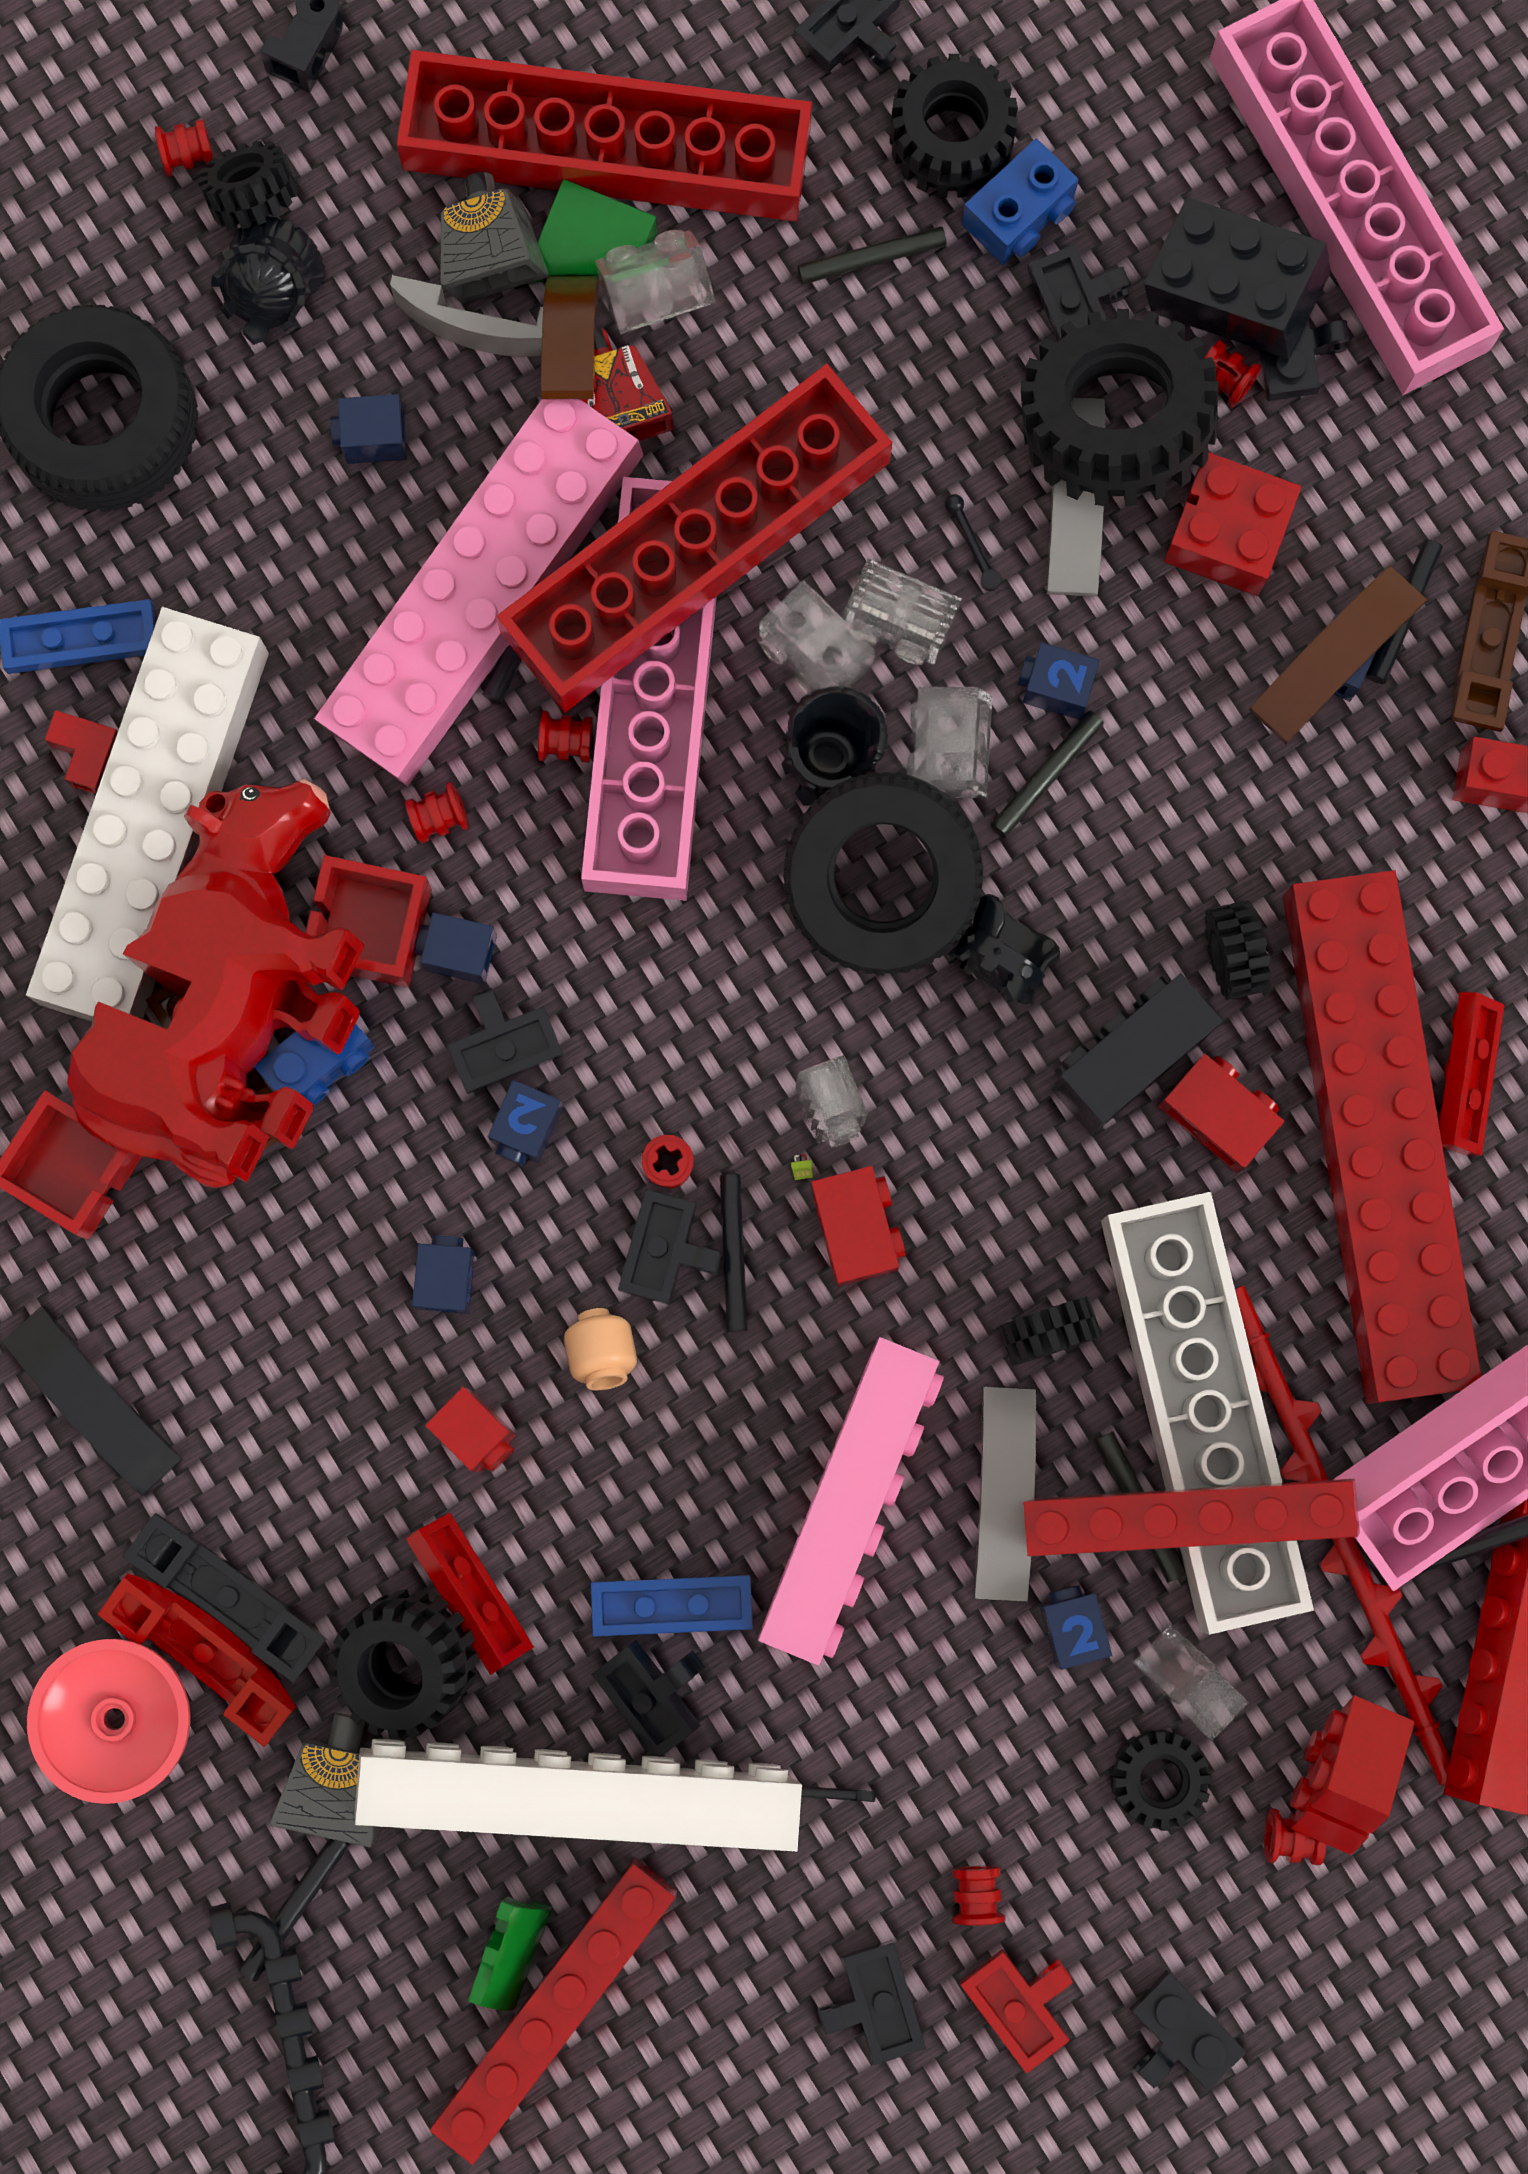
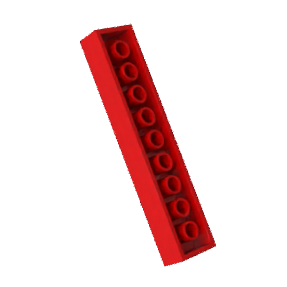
[1282,870,1481,1405]

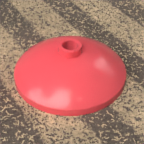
[27,1639,191,1804]

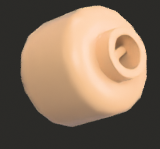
[564,1308,637,1390]

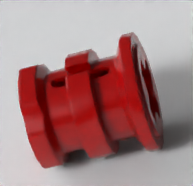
[155,118,214,177]
[1204,340,1262,408]
[538,710,593,763]
[405,781,469,844]
[642,1135,694,1189]
[1264,1808,1327,1865]
[952,1865,1006,1926]

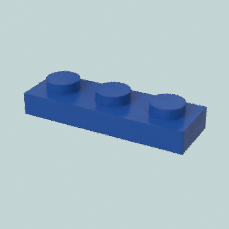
[0,599,156,674]
[591,1575,753,1637]

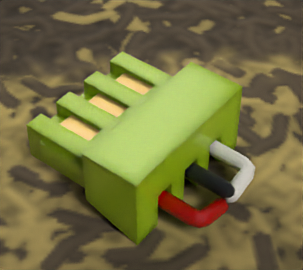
[791,1154,813,1180]

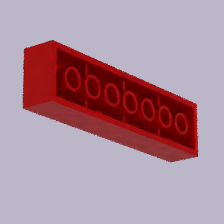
[397,50,812,222]
[496,364,893,713]

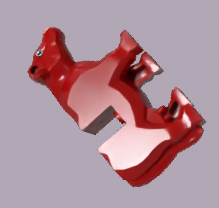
[67,779,365,1188]

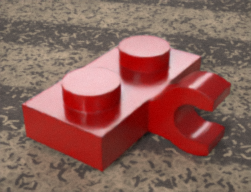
[960,1949,1073,2074]

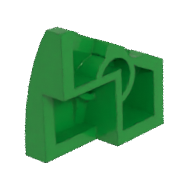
[534,179,657,282]
[468,1897,553,2011]

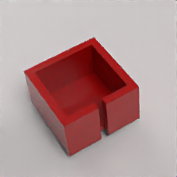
[1163,452,1302,596]
[306,855,432,988]
[0,1090,142,1240]
[1290,1695,1415,1855]

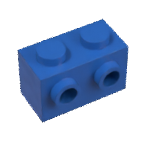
[961,138,1079,265]
[255,1024,375,1107]

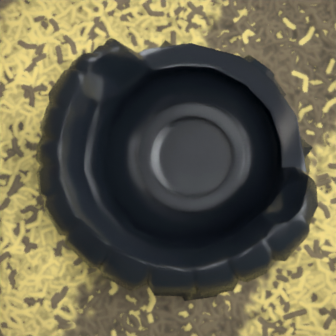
[211,216,325,345]
[781,686,888,806]
[947,894,1060,1005]

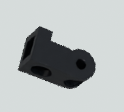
[260,0,343,93]

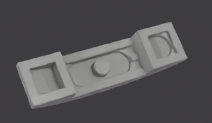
[390,275,543,357]
[1046,398,1105,596]
[974,1387,1036,1601]

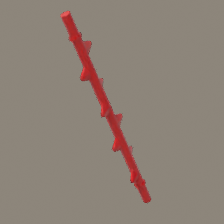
[1235,1285,1451,1785]

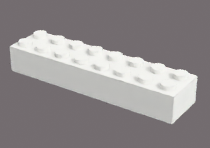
[26,607,269,1022]
[1101,1192,1314,1635]
[354,1739,802,1852]

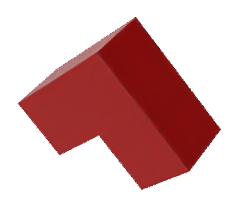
[45,710,118,794]

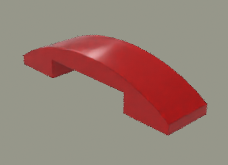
[97,1573,296,1748]

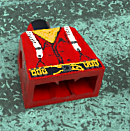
[580,329,673,441]

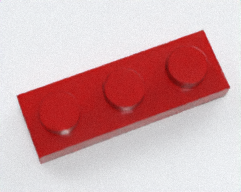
[1438,992,1505,1156]
[406,1512,534,1675]

